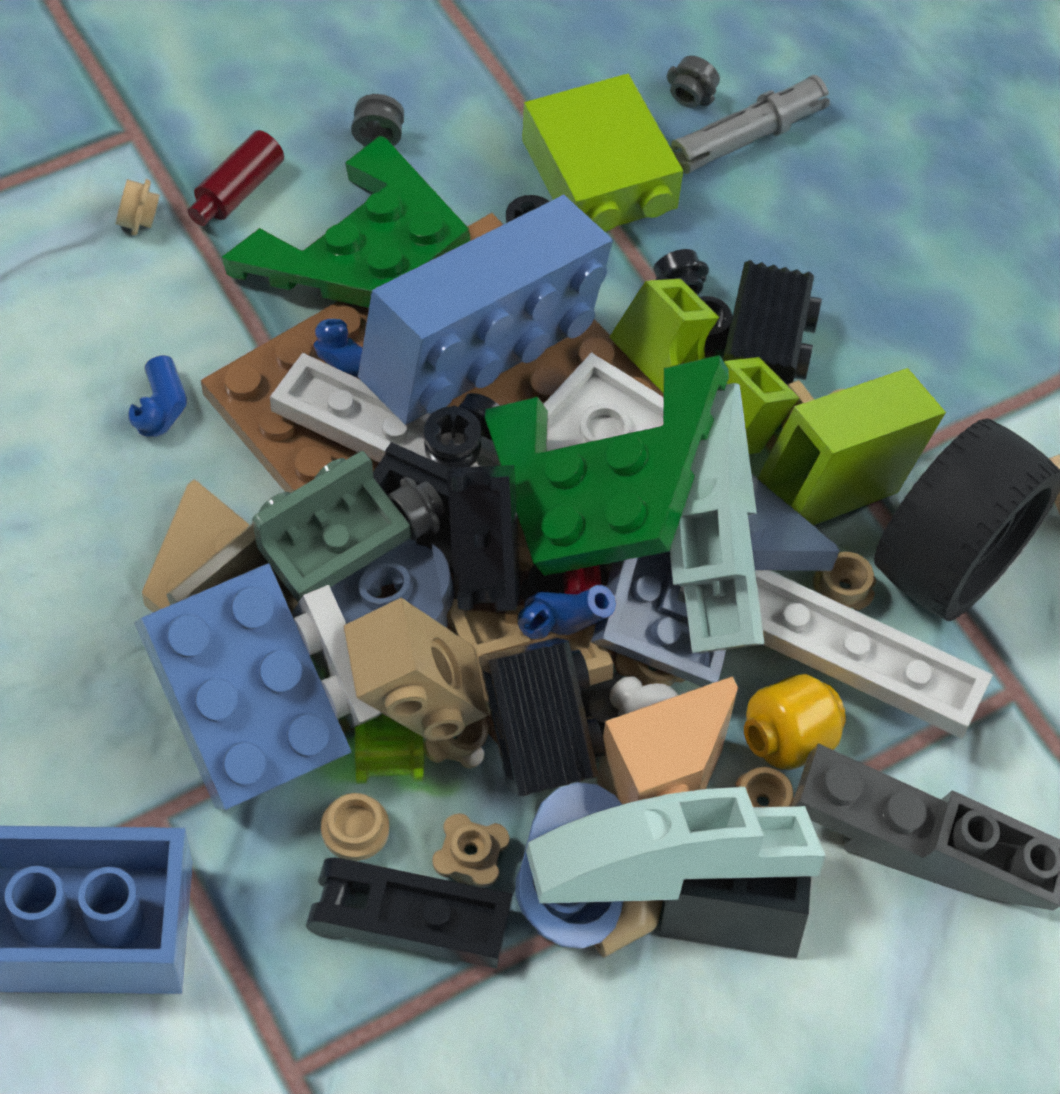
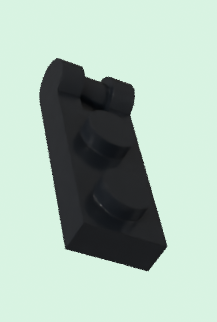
[306,857,513,969]

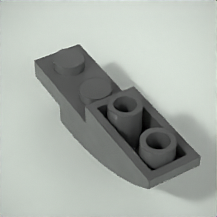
[791,743,1060,910]

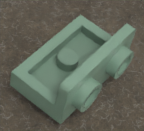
[252,451,411,603]

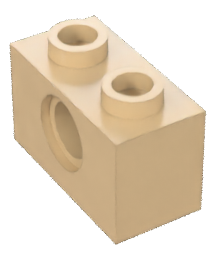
[343,597,488,742]

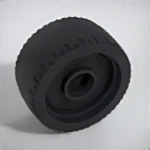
[874,418,1060,621]

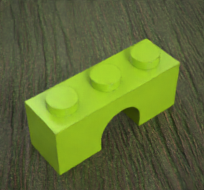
[609,279,799,454]

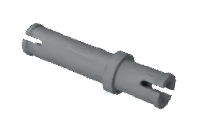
[671,75,830,174]

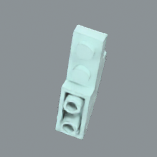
[670,383,764,654]
[526,787,825,903]

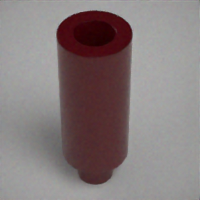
[188,130,285,226]

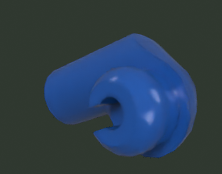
[313,319,363,378]
[128,355,187,437]
[517,585,616,640]

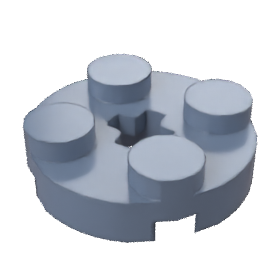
[330,539,455,628]

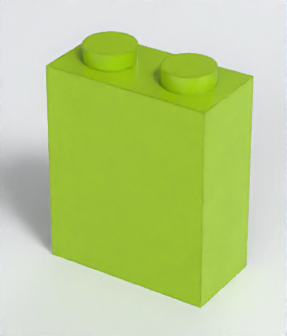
[522,73,683,232]
[757,368,946,525]

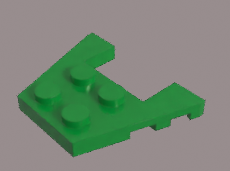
[222,136,471,308]
[485,355,729,576]

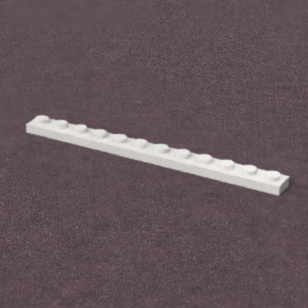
[270,353,993,739]

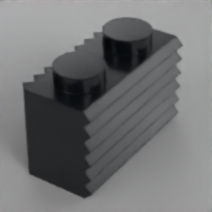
[723,260,822,385]
[479,638,605,796]

